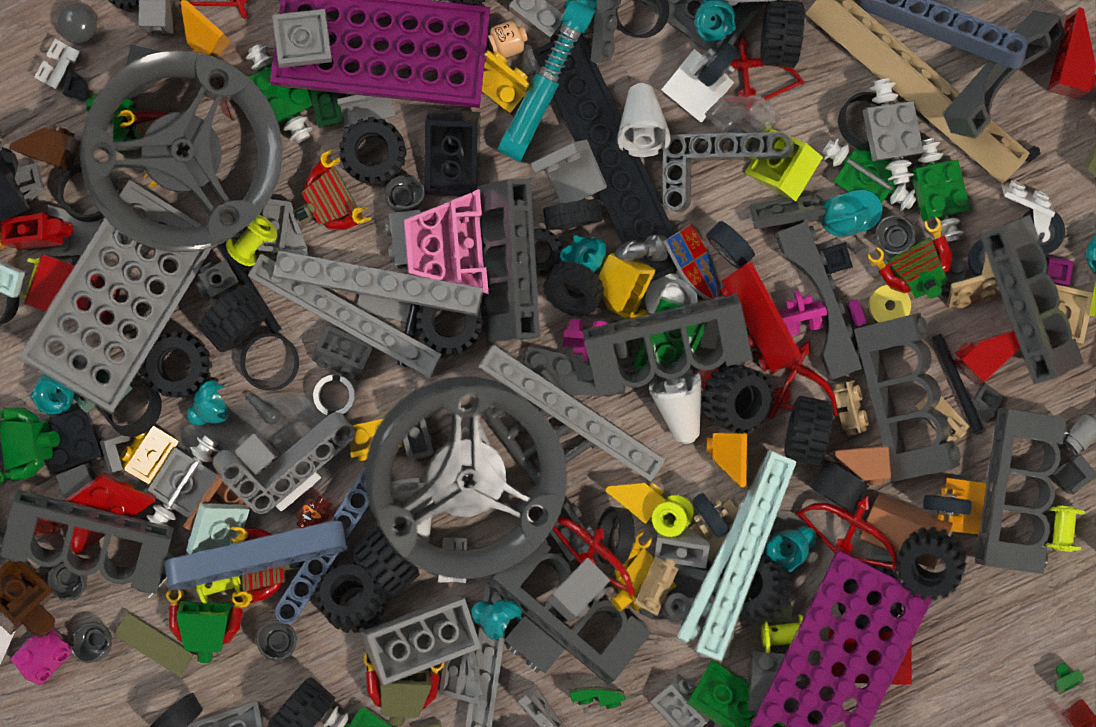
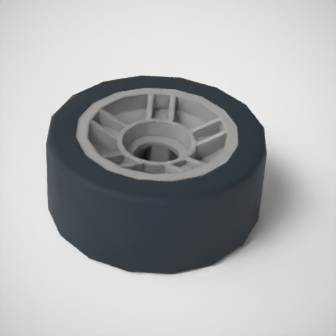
[706,221,755,269]

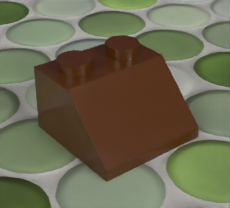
[9,125,81,170]

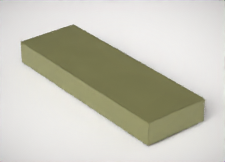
[114,612,195,677]

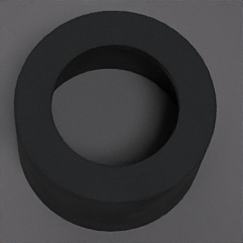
[810,460,869,513]

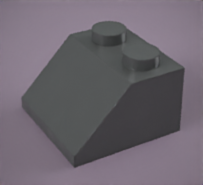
[747,651,805,713]

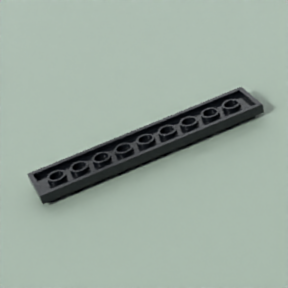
[533,33,678,283]

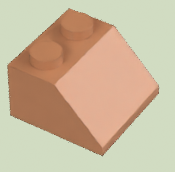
[829,446,891,485]

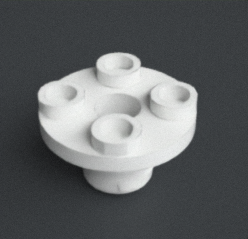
[645,273,697,314]

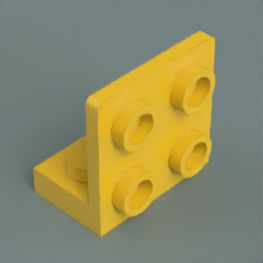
[482,51,529,114]

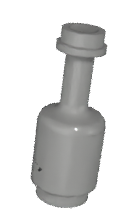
[1063,413,1096,454]

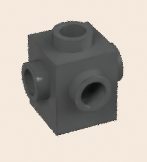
[195,259,239,301]

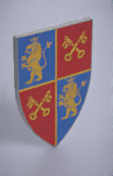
[663,223,717,300]

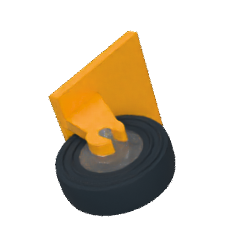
[923,478,986,535]

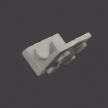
[531,139,607,204]

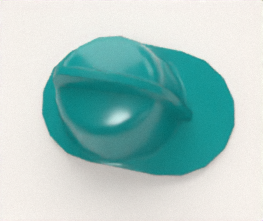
[821,190,882,237]

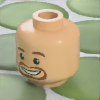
[487,21,528,58]

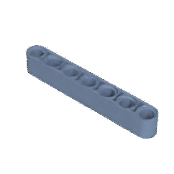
[857,0,1027,68]
[275,469,370,624]
[164,521,347,590]

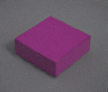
[1046,257,1074,287]
[845,299,867,327]

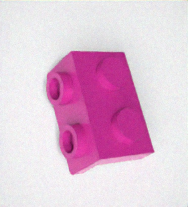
[10,627,73,685]

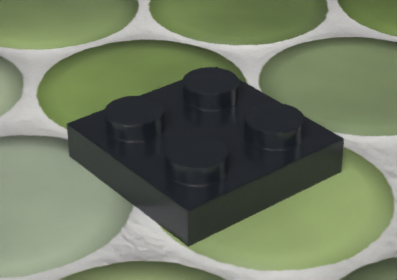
[47,409,103,474]

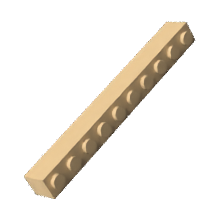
[805,0,1030,184]

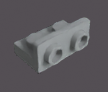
[650,674,709,727]

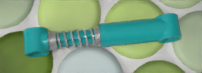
[497,0,596,163]

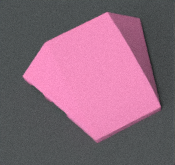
[404,189,489,294]

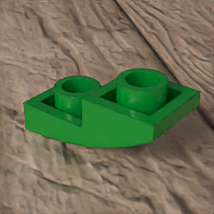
[113,98,137,155]
[569,686,626,709]

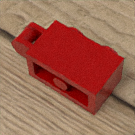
[1,213,73,250]

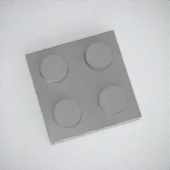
[272,9,332,68]

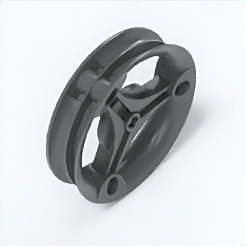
[80,51,282,252]
[365,376,567,579]

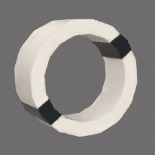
[313,375,356,415]

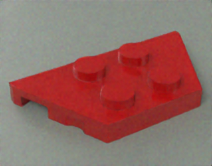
[63,473,156,555]

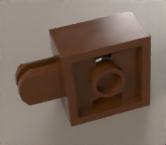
[0,560,55,638]

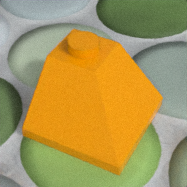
[180,0,231,58]
[706,433,747,487]

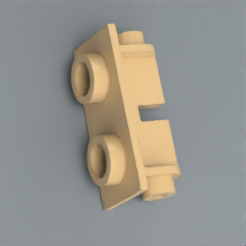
[833,380,869,435]
[915,395,970,441]
[634,557,678,616]

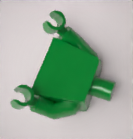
[0,407,60,487]

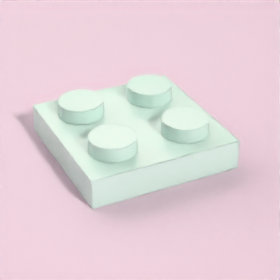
[186,503,250,554]

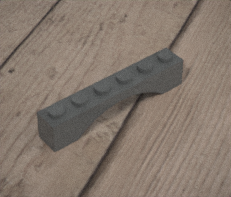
[943,10,1066,139]
[775,221,862,380]

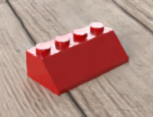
[720,262,802,375]

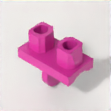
[778,290,827,336]
[563,319,607,362]

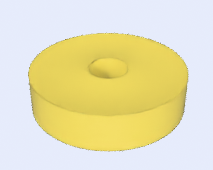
[868,285,911,323]

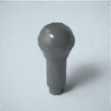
[246,392,281,425]

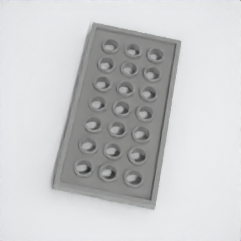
[18,180,212,414]

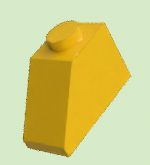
[604,482,665,524]

